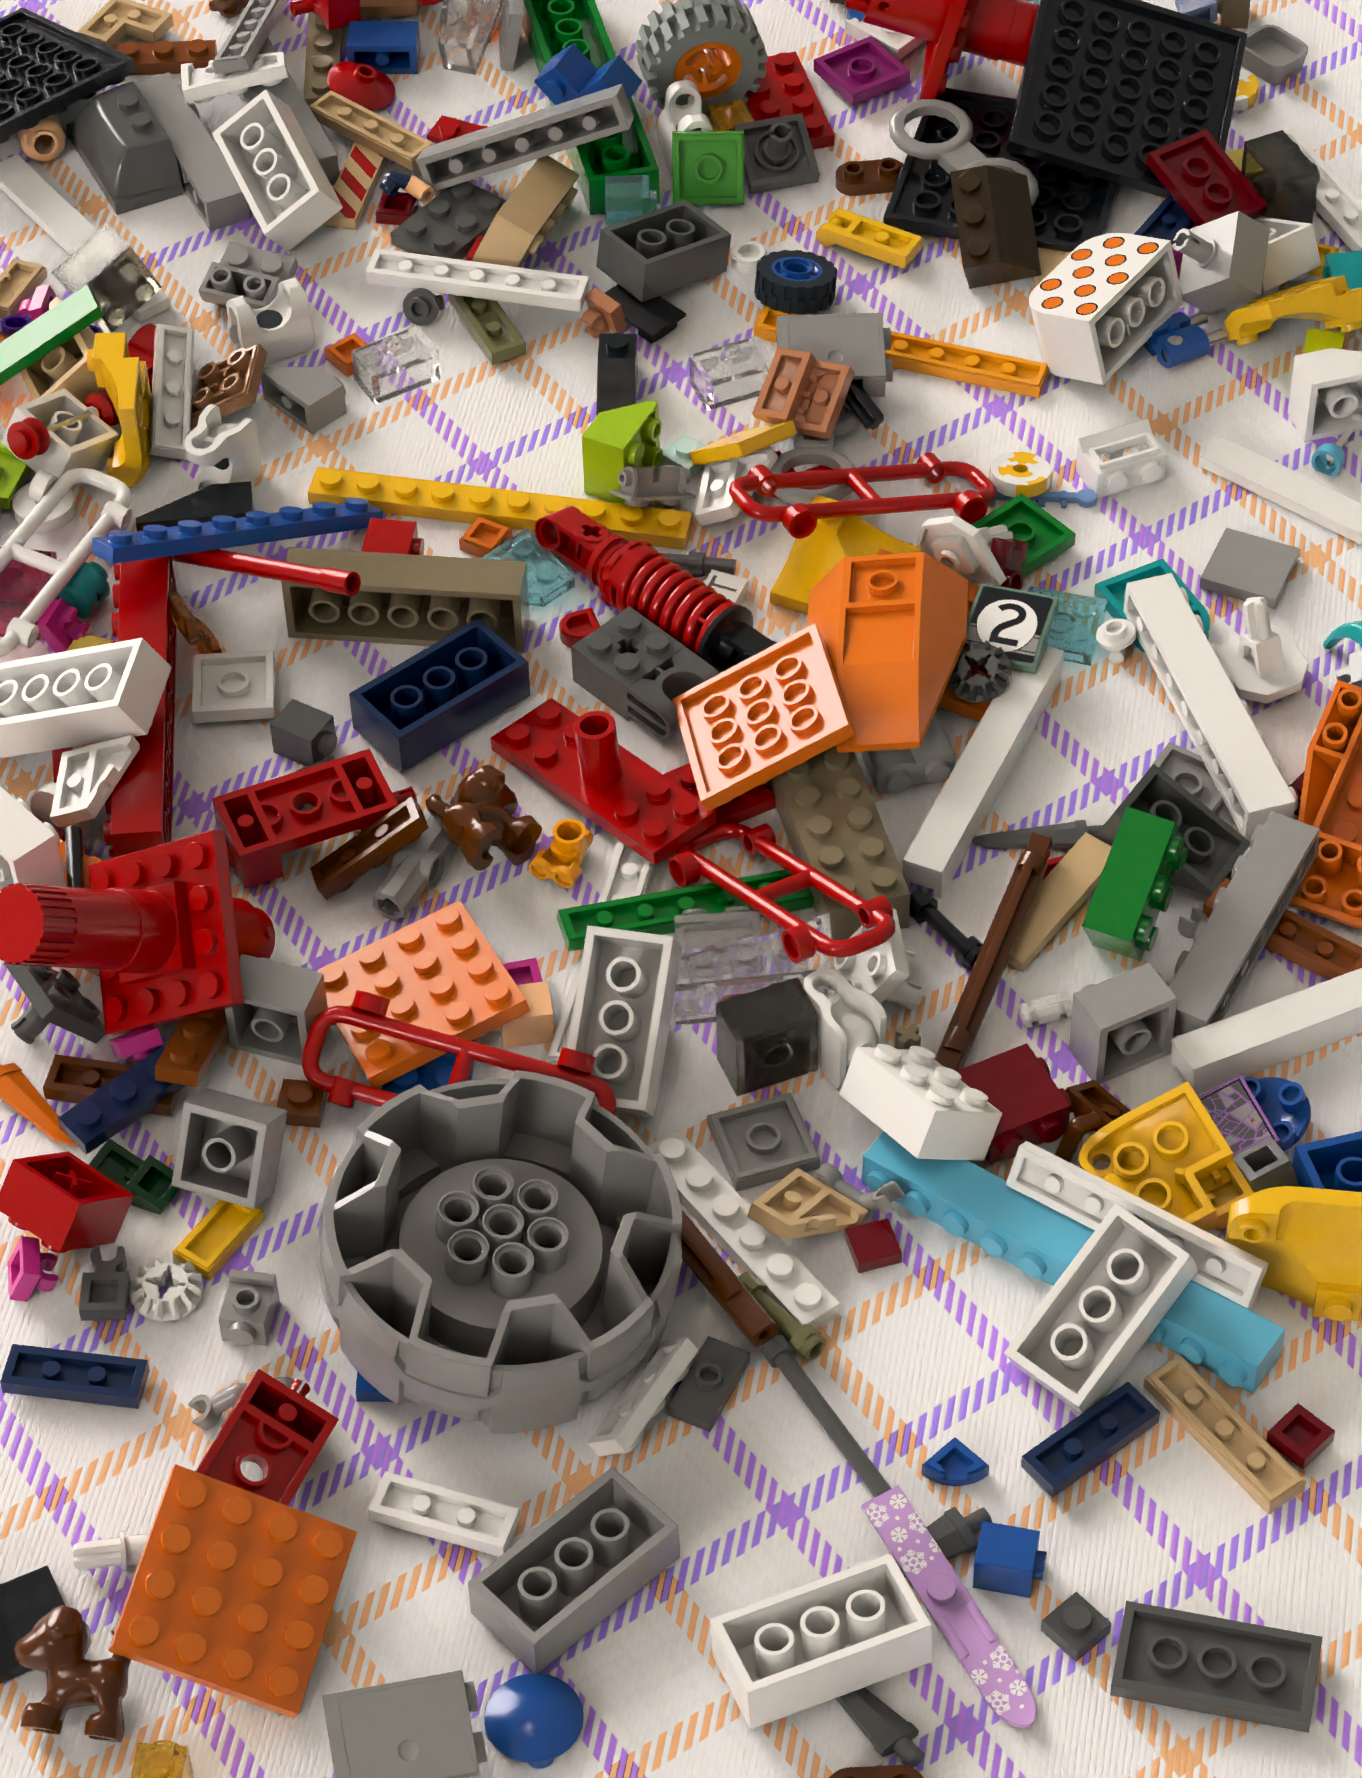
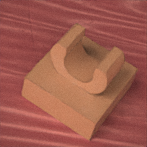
[581,287,628,339]

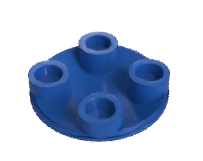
[1244,1077,1311,1151]
[484,1673,584,1769]

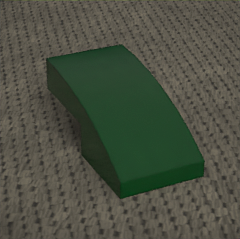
[89,1138,181,1215]

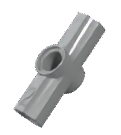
[372,814,455,921]

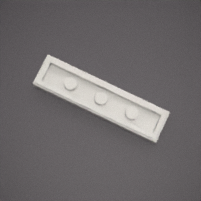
[149,323,194,461]

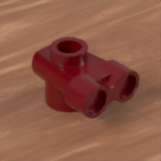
[990,537,1029,590]

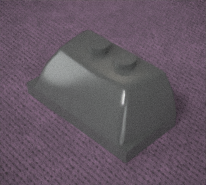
[66,81,183,215]

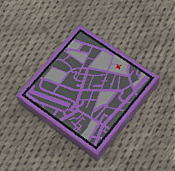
[1198,1074,1283,1156]

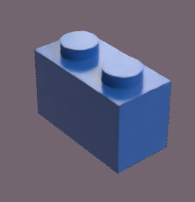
[346,21,421,74]

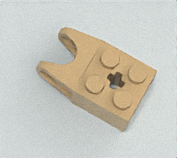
[20,296,105,403]

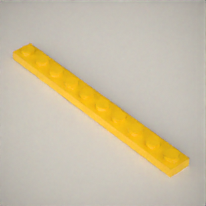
[308,467,693,550]

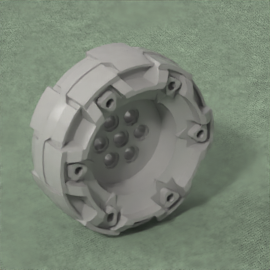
[319,1070,682,1433]

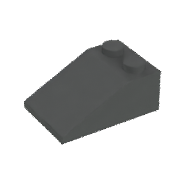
[1094,764,1250,897]

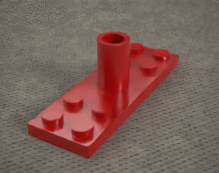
[490,698,717,866]

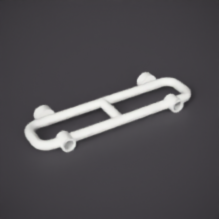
[0,468,132,657]

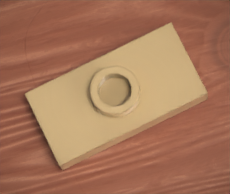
[0,258,47,319]

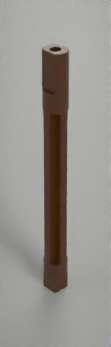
[934,832,1052,1071]
[681,1210,778,1347]

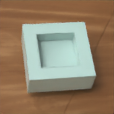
[660,433,706,479]

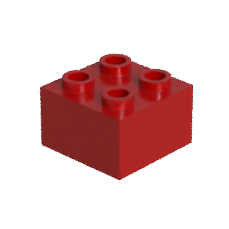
[0,1151,134,1253]

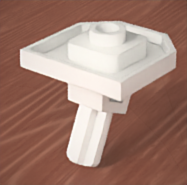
[917,516,1013,587]
[1217,597,1309,704]

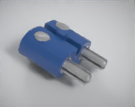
[1143,311,1228,369]

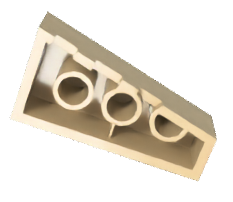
[471,155,579,268]

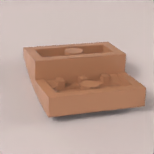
[752,347,855,440]

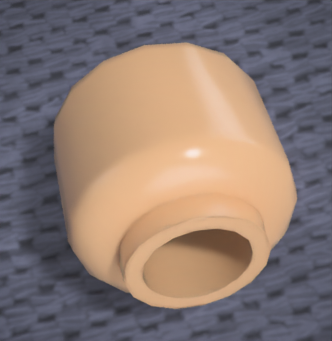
[18,115,66,162]

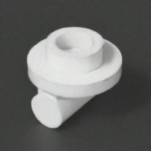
[1096,618,1136,664]

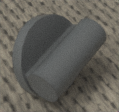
[403,288,444,326]

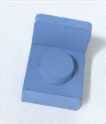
[1175,0,1217,23]

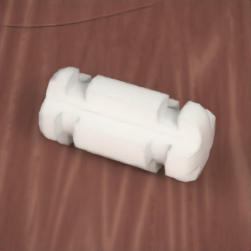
[1019,992,1073,1028]

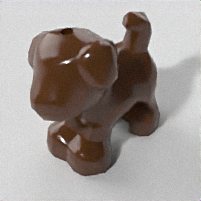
[425,765,542,871]
[13,1605,131,1743]

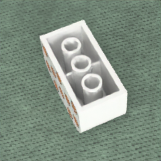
[1029,233,1183,385]

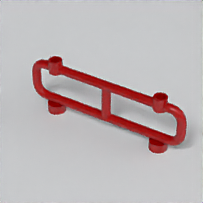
[729,452,997,539]
[668,823,895,963]
[301,990,616,1115]

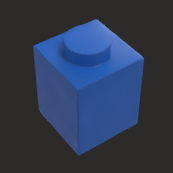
[973,1521,1047,1598]

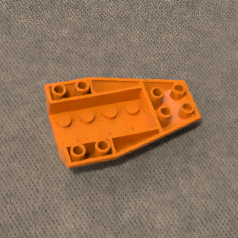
[806,552,970,753]
[1288,680,1362,930]

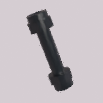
[910,889,983,971]

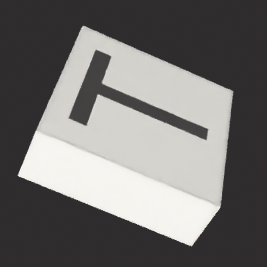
[704,569,748,605]

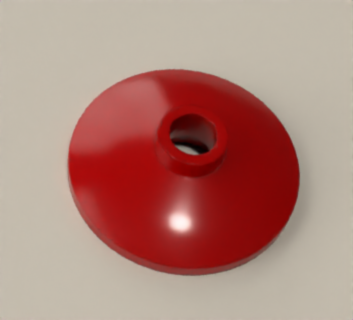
[327,61,395,110]

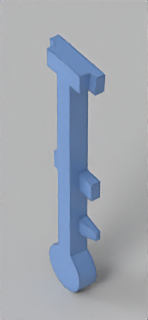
[988,489,1097,508]

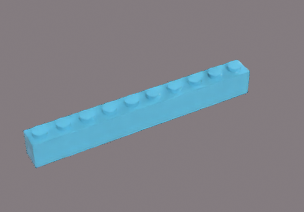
[862,1131,1285,1394]

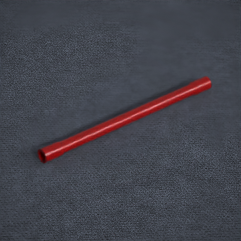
[88,526,361,596]

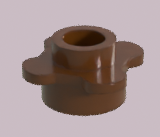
[209,0,249,18]

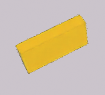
[172,1200,265,1281]

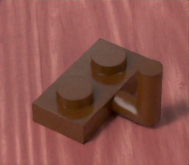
[1054,1080,1131,1163]

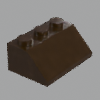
[950,165,1042,289]

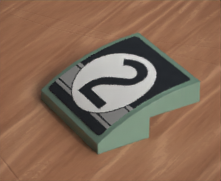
[963,583,1059,674]

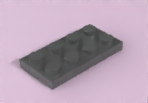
[1110,1601,1322,1733]

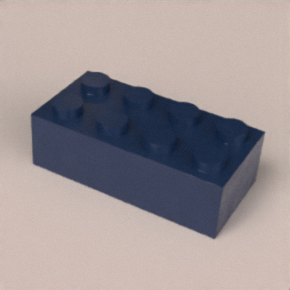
[349,618,530,772]

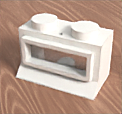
[1076,418,1168,499]

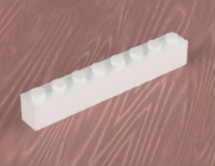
[1123,573,1298,840]

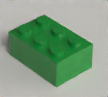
[1082,806,1188,962]

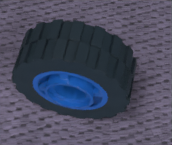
[754,250,837,315]

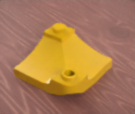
[1224,275,1362,346]
[87,332,152,488]
[770,494,921,615]
[1078,1081,1254,1231]
[1225,1186,1362,1321]

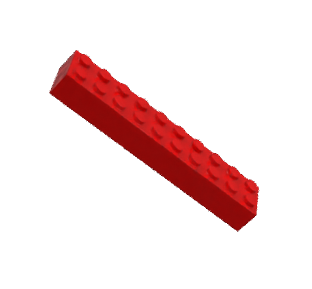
[103,556,178,859]

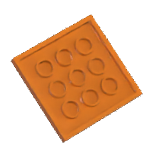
[672,623,855,811]
[315,900,530,1088]
[108,1464,357,1718]

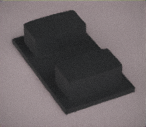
[605,284,686,344]

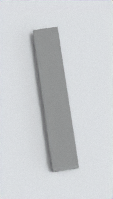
[212,0,288,75]

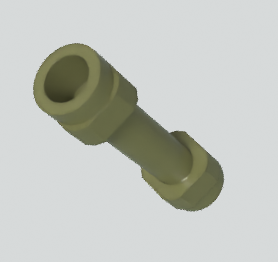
[738,1272,826,1361]

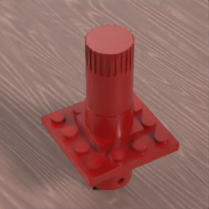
[845,0,1038,100]
[0,830,275,1035]

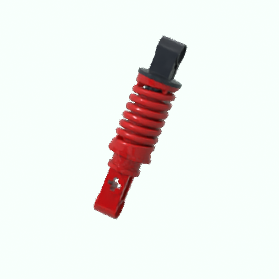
[535,506,777,672]

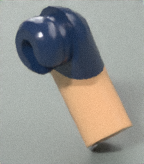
[379,171,434,204]

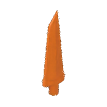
[0,1063,78,1147]

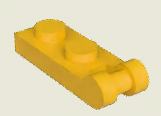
[816,208,923,269]

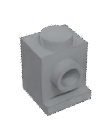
[219,1269,280,1346]

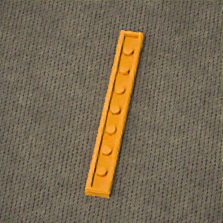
[753,306,1049,398]

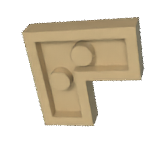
[77,0,174,48]

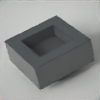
[1041,1592,1111,1662]

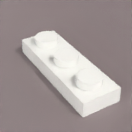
[587,1337,698,1457]
[368,1471,521,1557]

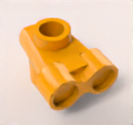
[528,819,593,888]

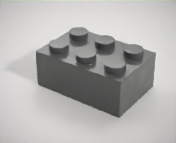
[596,200,732,302]

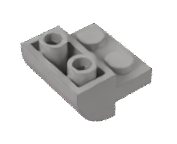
[198,242,299,309]

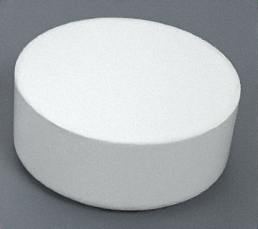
[731,241,767,274]

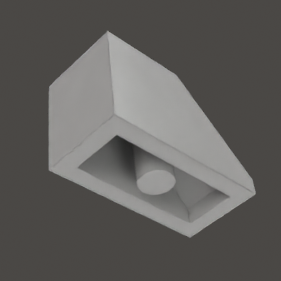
[261,367,347,434]

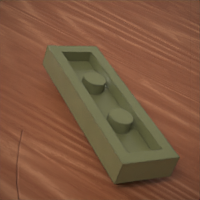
[448,294,526,365]

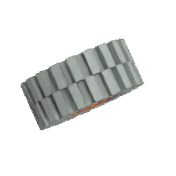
[635,0,768,119]

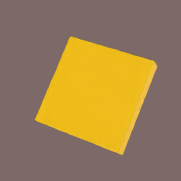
[689,420,797,466]

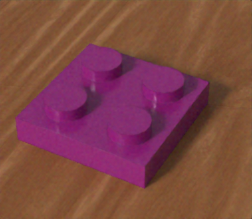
[814,36,910,106]

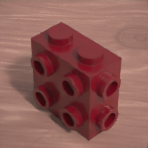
[956,1043,1073,1164]

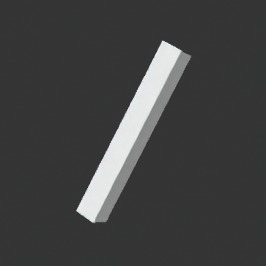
[902,646,1064,899]
[1170,968,1362,1095]

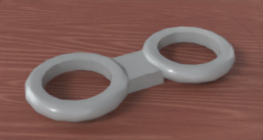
[889,99,1039,207]
[770,401,860,505]

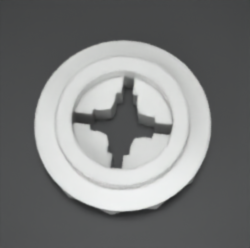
[130,1255,204,1321]

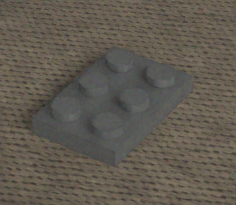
[391,181,506,260]

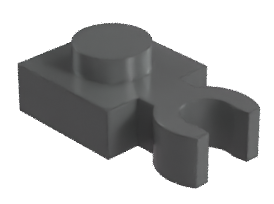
[79,1246,130,1321]

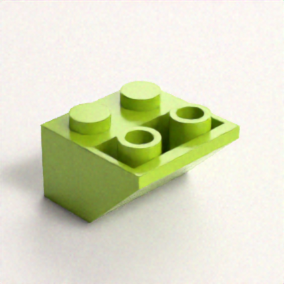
[582,400,663,504]

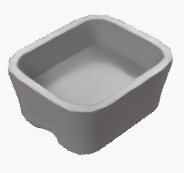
[1242,25,1308,85]

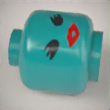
[55,562,110,619]

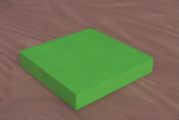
[672,130,744,205]

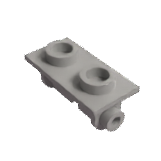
[610,465,696,507]

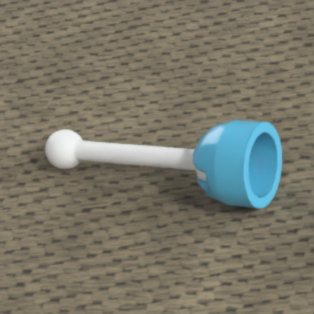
[1311,413,1362,476]

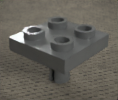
[733,113,820,194]
[4,962,106,1044]

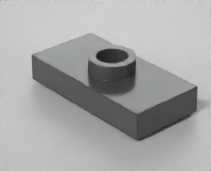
[668,1336,750,1432]

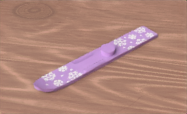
[861,1485,1036,1728]

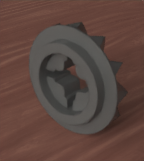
[948,640,1012,703]

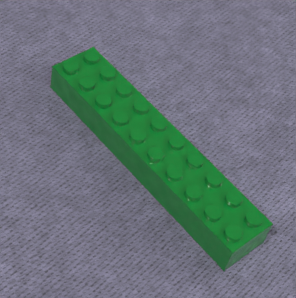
[522,0,660,215]

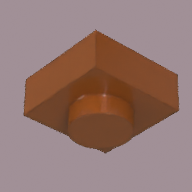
[277,1079,328,1128]

